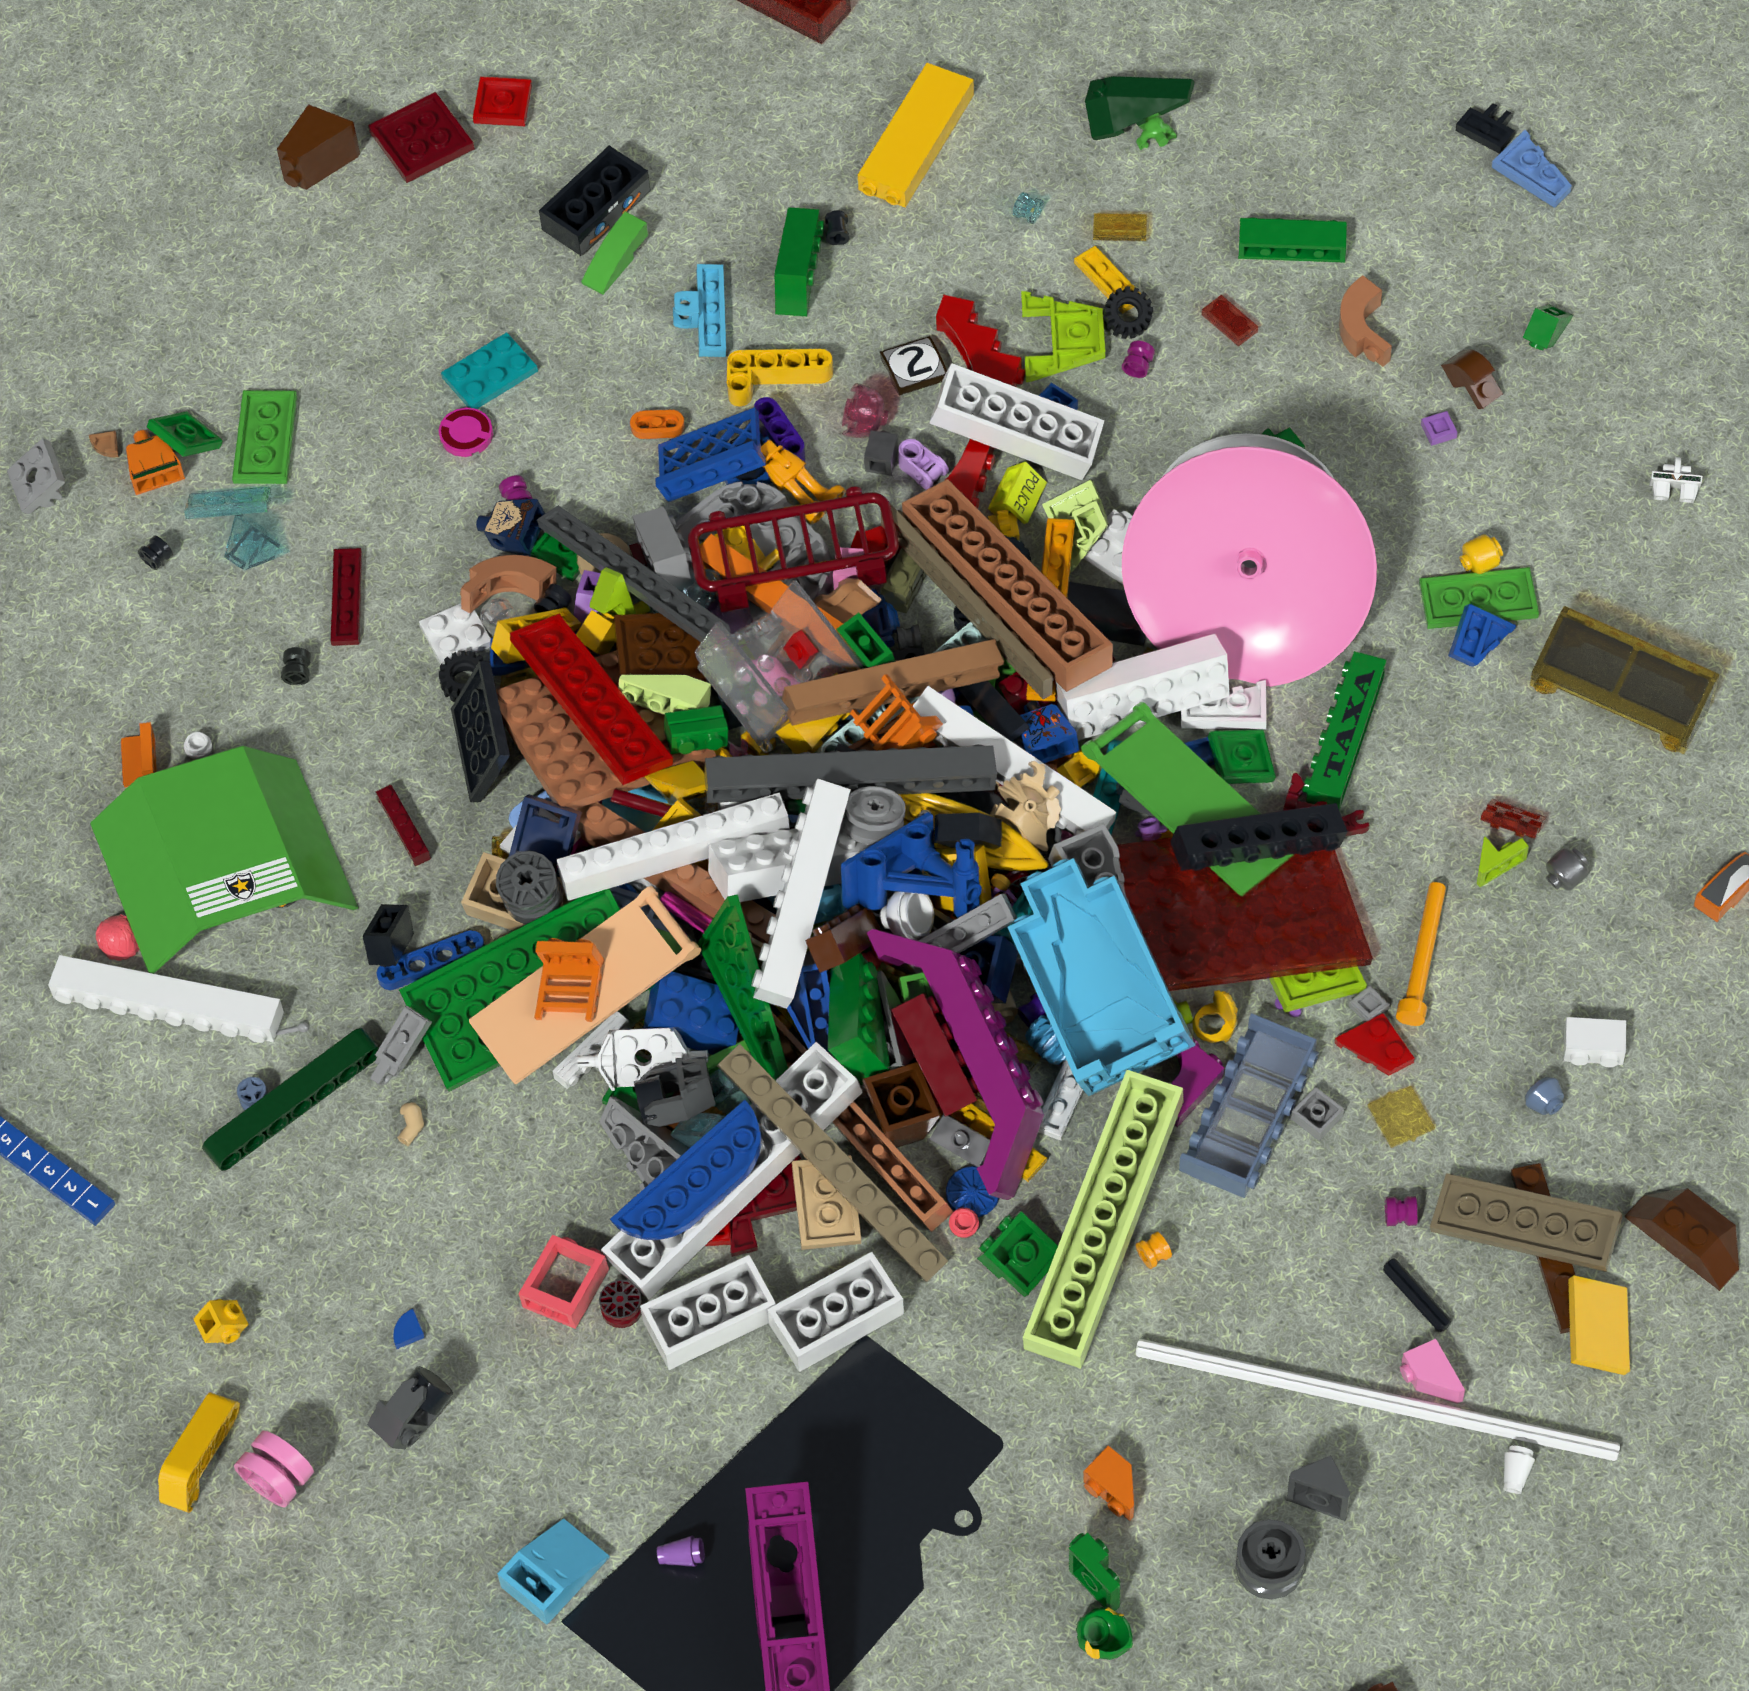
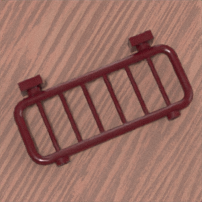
[688,486,899,612]

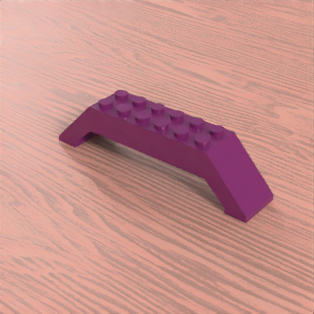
[867,929,1044,1200]

